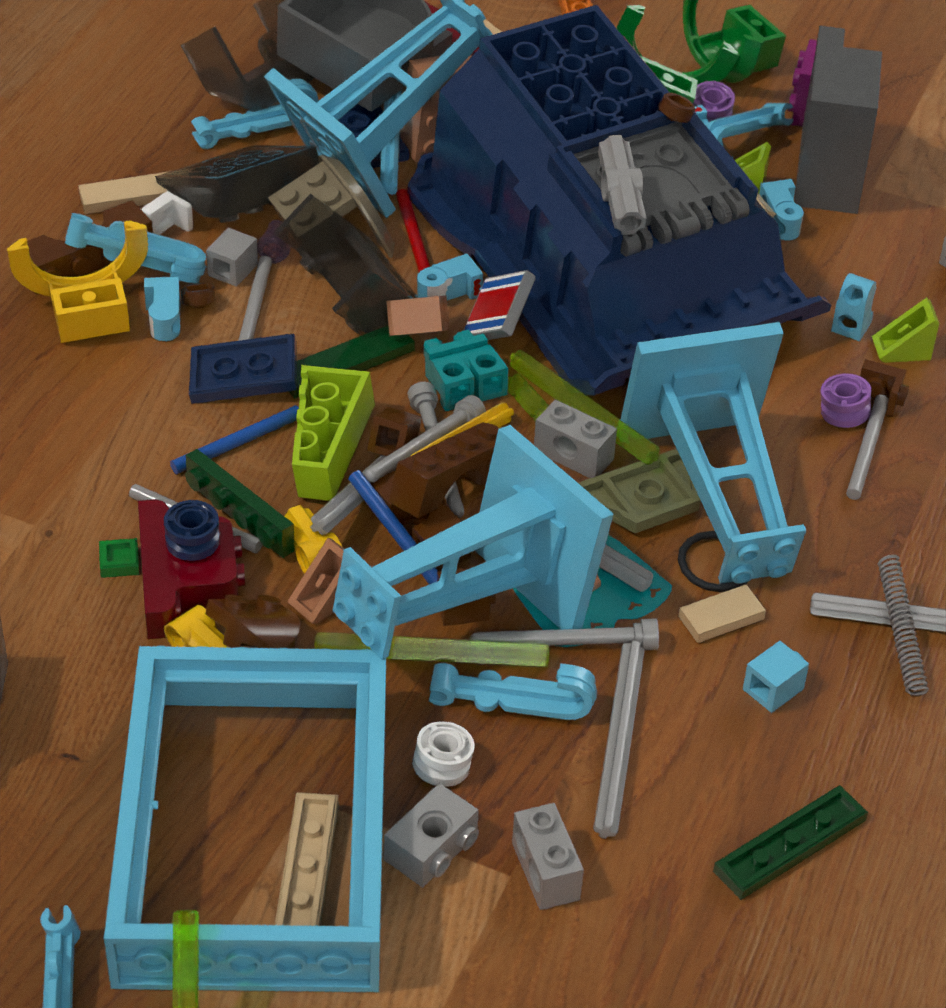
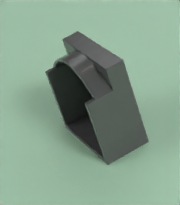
[277,0,453,112]
[794,26,882,214]

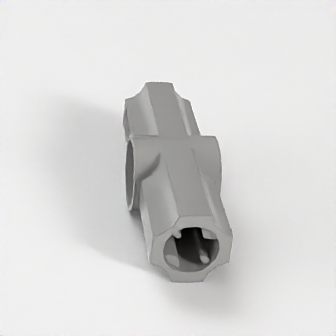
[598,135,647,235]

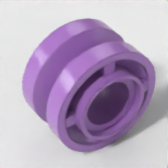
[693,81,735,122]
[821,373,871,428]

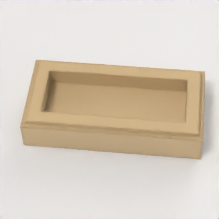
[678,585,766,643]

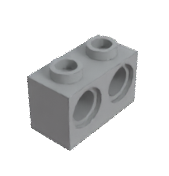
[512,803,584,910]

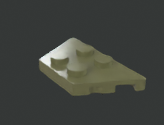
[578,448,701,533]

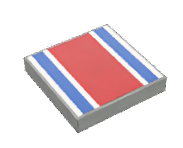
[463,270,536,340]

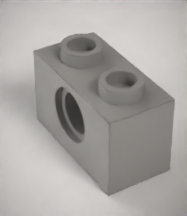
[534,399,617,478]
[384,783,479,888]

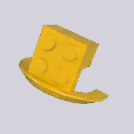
[7,220,148,343]

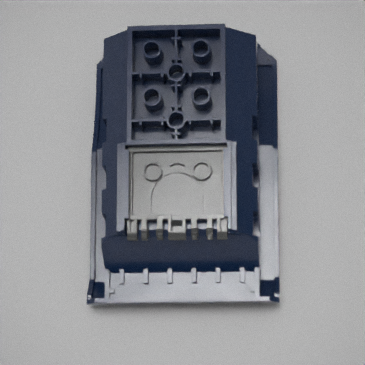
[407,5,831,396]

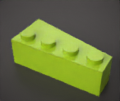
[292,365,375,501]

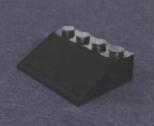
[155,145,319,222]

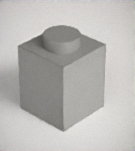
[206,228,258,287]

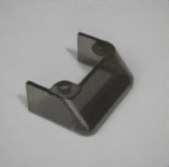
[181,0,315,112]
[273,193,419,335]

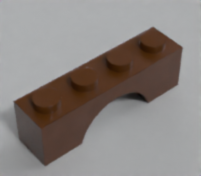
[27,200,153,295]
[388,422,499,518]

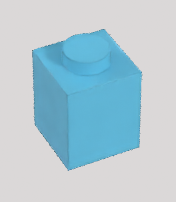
[743,641,809,713]

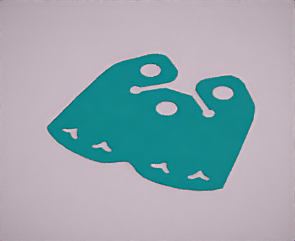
[513,535,672,647]

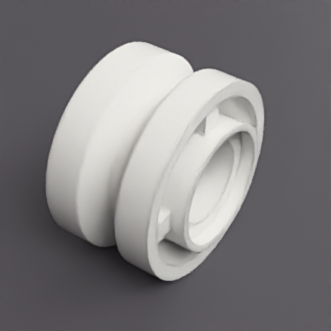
[413,722,474,787]

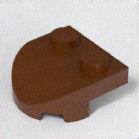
[205,595,300,649]

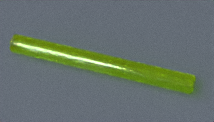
[510,350,660,465]
[315,632,550,667]

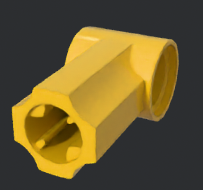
[284,505,342,574]
[164,605,230,648]

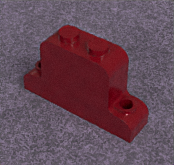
[138,499,245,639]

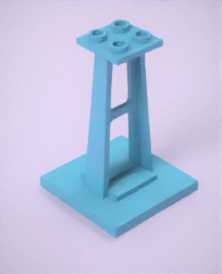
[264,0,493,218]
[618,322,806,584]
[333,425,614,659]

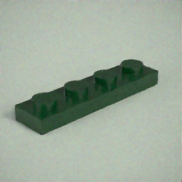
[185,449,295,558]

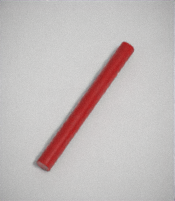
[396,189,431,273]

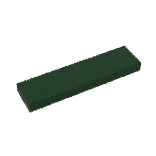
[288,325,415,399]
[713,785,868,900]

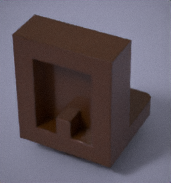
[860,359,909,417]

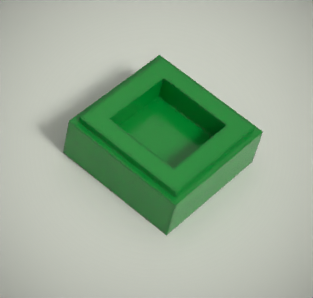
[99,538,139,578]

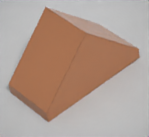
[386,295,450,336]
[287,538,344,624]

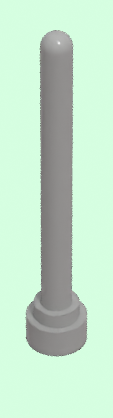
[407,382,464,519]
[364,395,486,482]
[470,618,659,650]

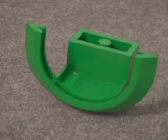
[682,0,786,83]
[617,5,740,103]

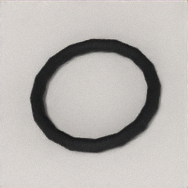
[678,531,747,592]

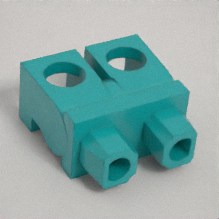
[424,329,508,411]

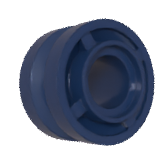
[164,500,220,561]

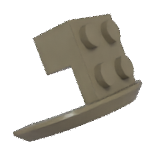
[268,155,395,260]

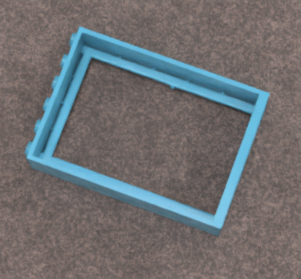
[104,646,386,992]

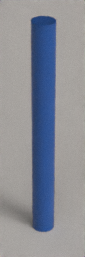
[170,405,299,474]
[348,470,438,585]

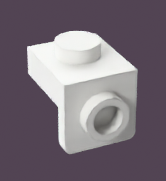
[141,191,193,235]

